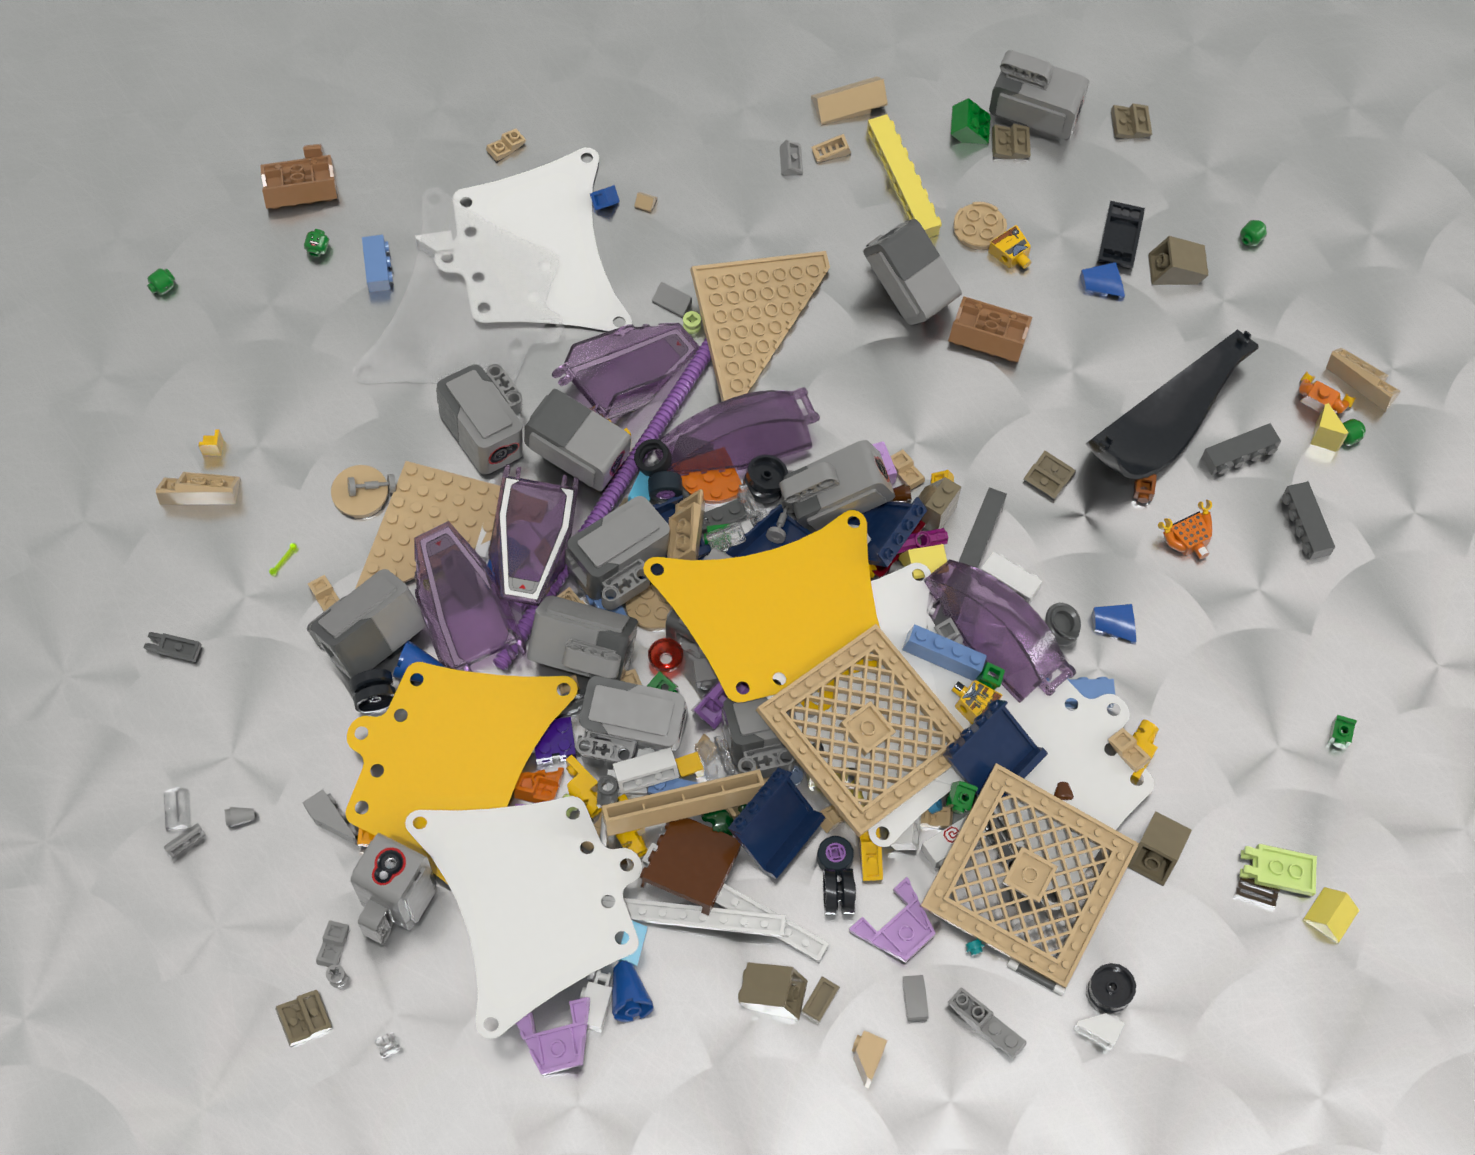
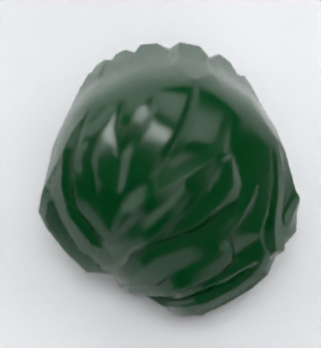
[701,809,733,836]

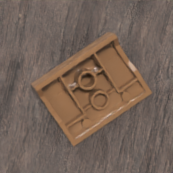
[260,155,337,209]
[948,296,1032,362]

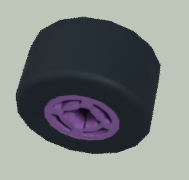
[648,471,683,502]
[817,836,854,875]

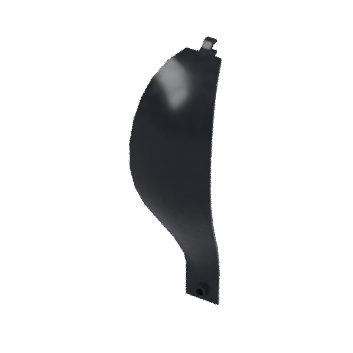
[1085,329,1259,479]

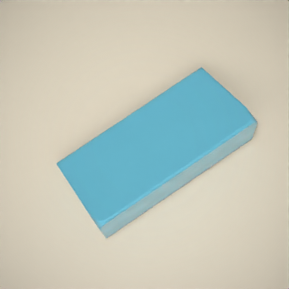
[628,471,651,501]
[617,920,648,966]

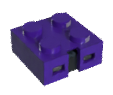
[535,717,577,765]

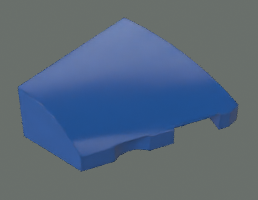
[1079,262,1125,299]
[1092,604,1137,644]

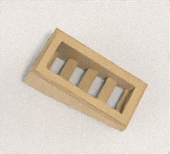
[811,134,851,163]

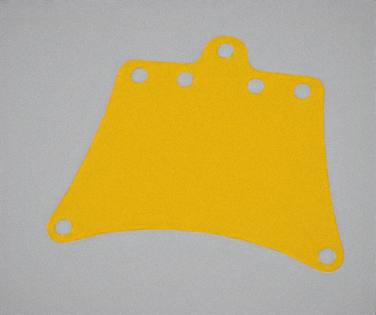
[643,510,880,711]
[345,662,578,885]

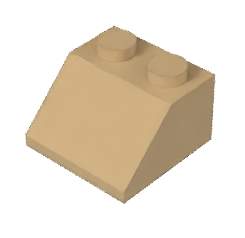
[852,1030,888,1088]

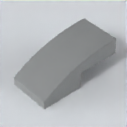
[316,920,349,967]
[902,975,929,1021]

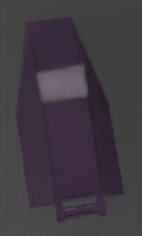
[654,387,820,476]
[924,559,1076,703]

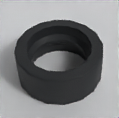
[634,439,672,476]

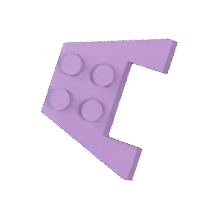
[849,877,936,963]
[515,997,590,1075]

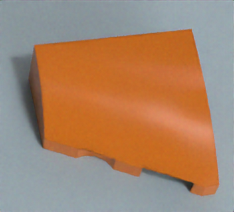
[514,767,564,803]

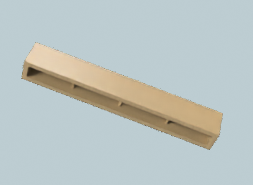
[602,769,765,836]

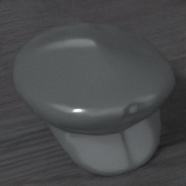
[1045,602,1081,646]

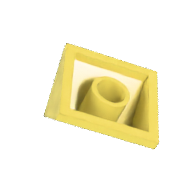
[1310,403,1349,452]
[899,544,949,579]
[1303,887,1360,943]

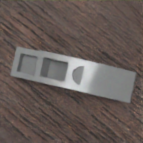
[948,987,1027,1059]

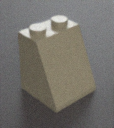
[1148,236,1209,285]
[918,477,961,531]
[1128,811,1192,886]
[738,962,808,1020]

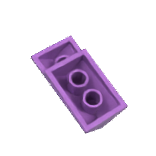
[690,680,750,729]

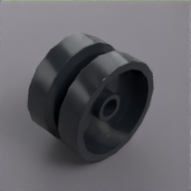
[743,454,788,503]
[349,669,396,713]
[823,868,856,914]
[1086,963,1136,1015]

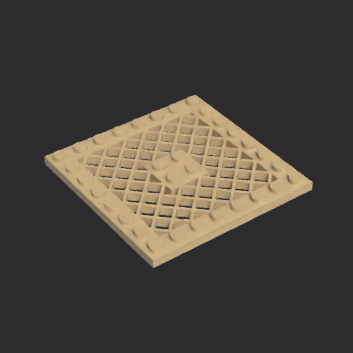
[756,624,964,837]
[920,763,1139,988]

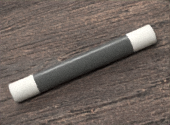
[1007,959,1066,996]

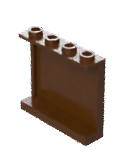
[640,818,741,916]

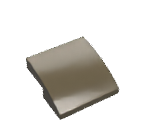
[1111,103,1152,138]
[992,124,1031,159]
[1023,450,1076,499]
[275,990,331,1046]

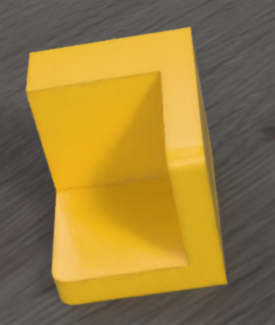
[198,429,223,456]
[675,752,704,778]

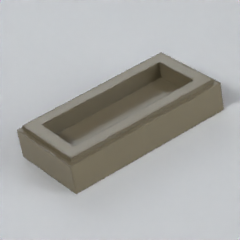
[801,976,840,1023]

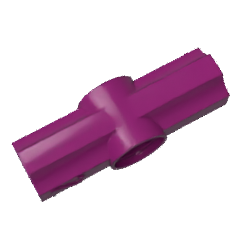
[897,528,949,554]

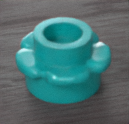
[965,940,985,956]

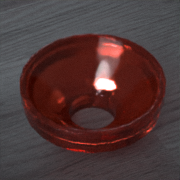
[648,638,684,673]

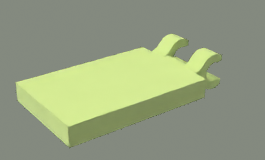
[1240,844,1317,896]

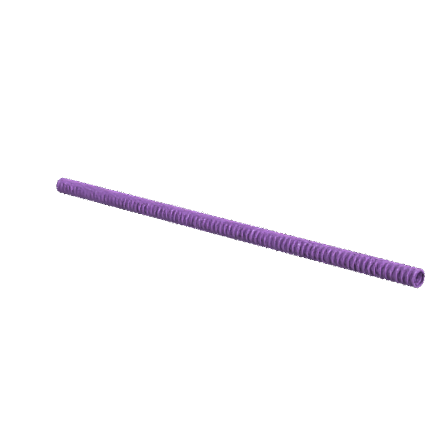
[493,338,711,670]

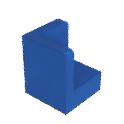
[590,185,620,210]

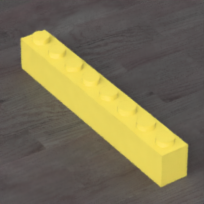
[867,114,942,238]

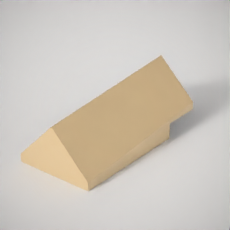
[811,76,888,125]
[1326,348,1401,412]
[156,472,240,505]
[667,489,705,560]

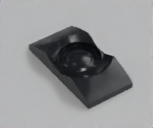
[1097,201,1145,269]

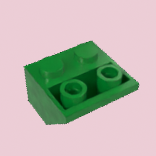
[951,98,991,144]

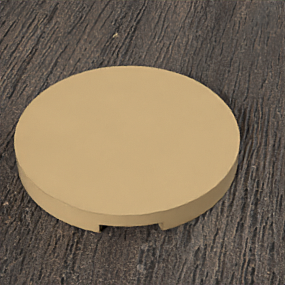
[953,202,1007,250]
[331,465,389,518]
[626,584,672,631]

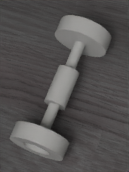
[347,474,396,496]
[766,497,794,543]

